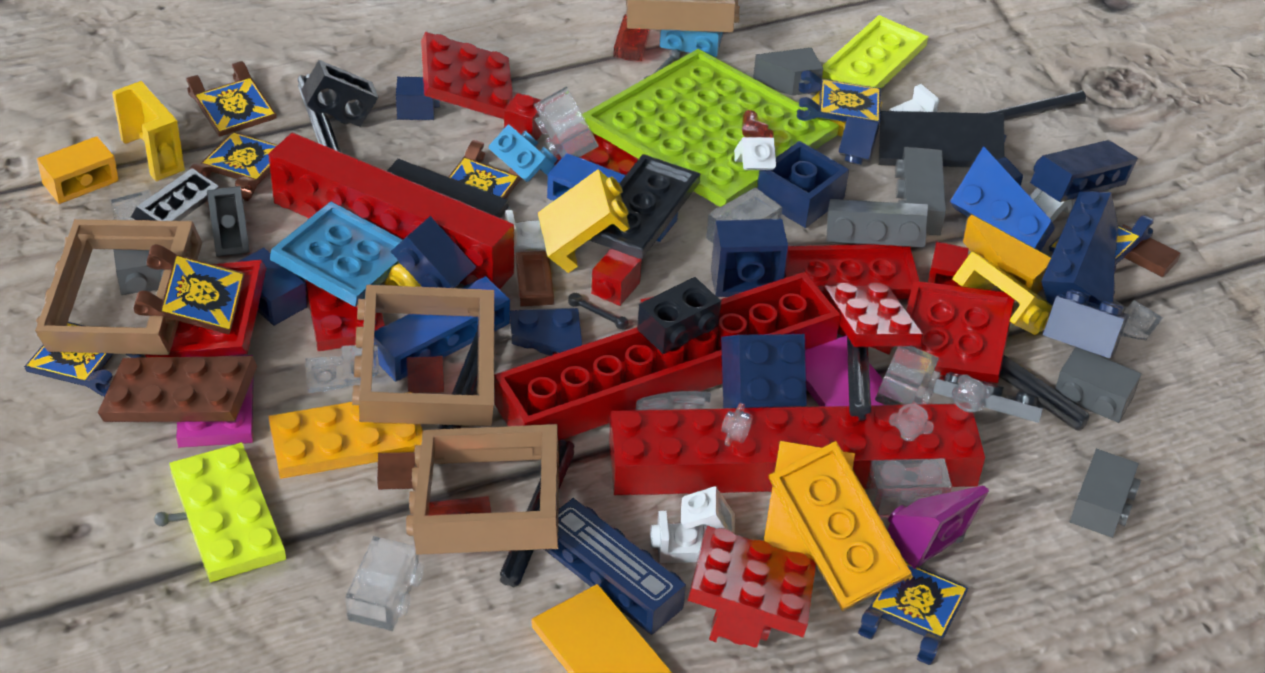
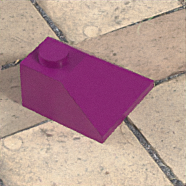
[887,485,989,569]

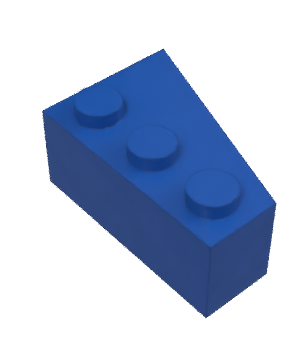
[950,146,1055,252]

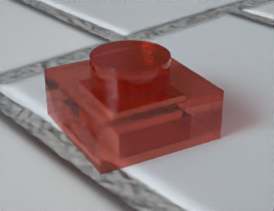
[406,356,444,393]

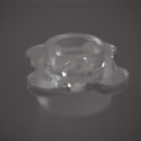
[952,375,992,412]
[722,403,753,446]
[889,404,934,441]

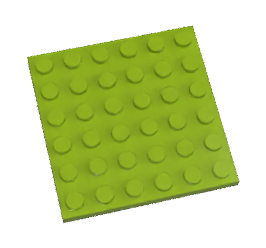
[580,49,839,210]

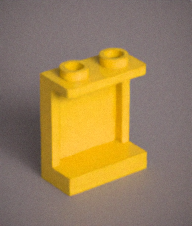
[112,81,185,182]
[538,169,630,273]
[952,251,1053,335]

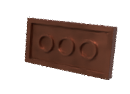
[97,356,257,422]

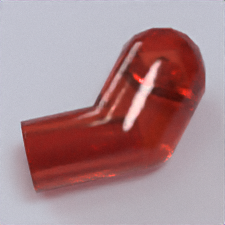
[742,110,774,138]

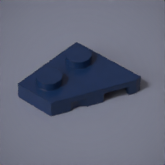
[510,308,582,356]

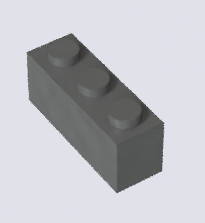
[895,147,946,236]
[826,199,928,247]

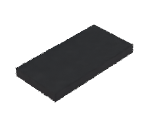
[879,111,1005,168]
[589,154,701,259]
[387,158,509,218]

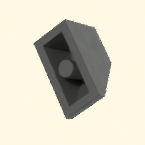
[753,47,823,96]
[207,186,250,257]

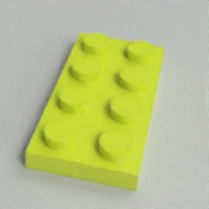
[822,15,928,88]
[169,442,286,583]

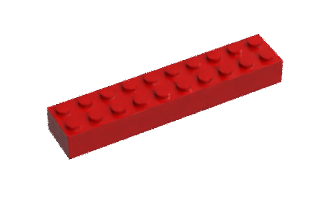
[494,272,840,440]
[609,403,985,496]

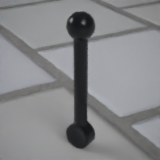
[568,293,629,330]

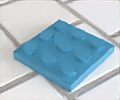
[270,201,402,307]

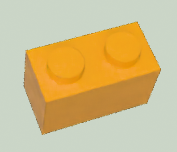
[37,136,119,204]

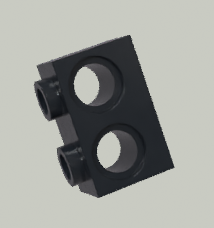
[301,60,379,127]
[637,277,721,354]

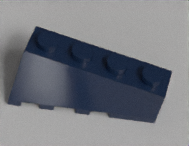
[1041,191,1118,306]

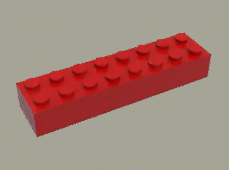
[268,132,514,289]

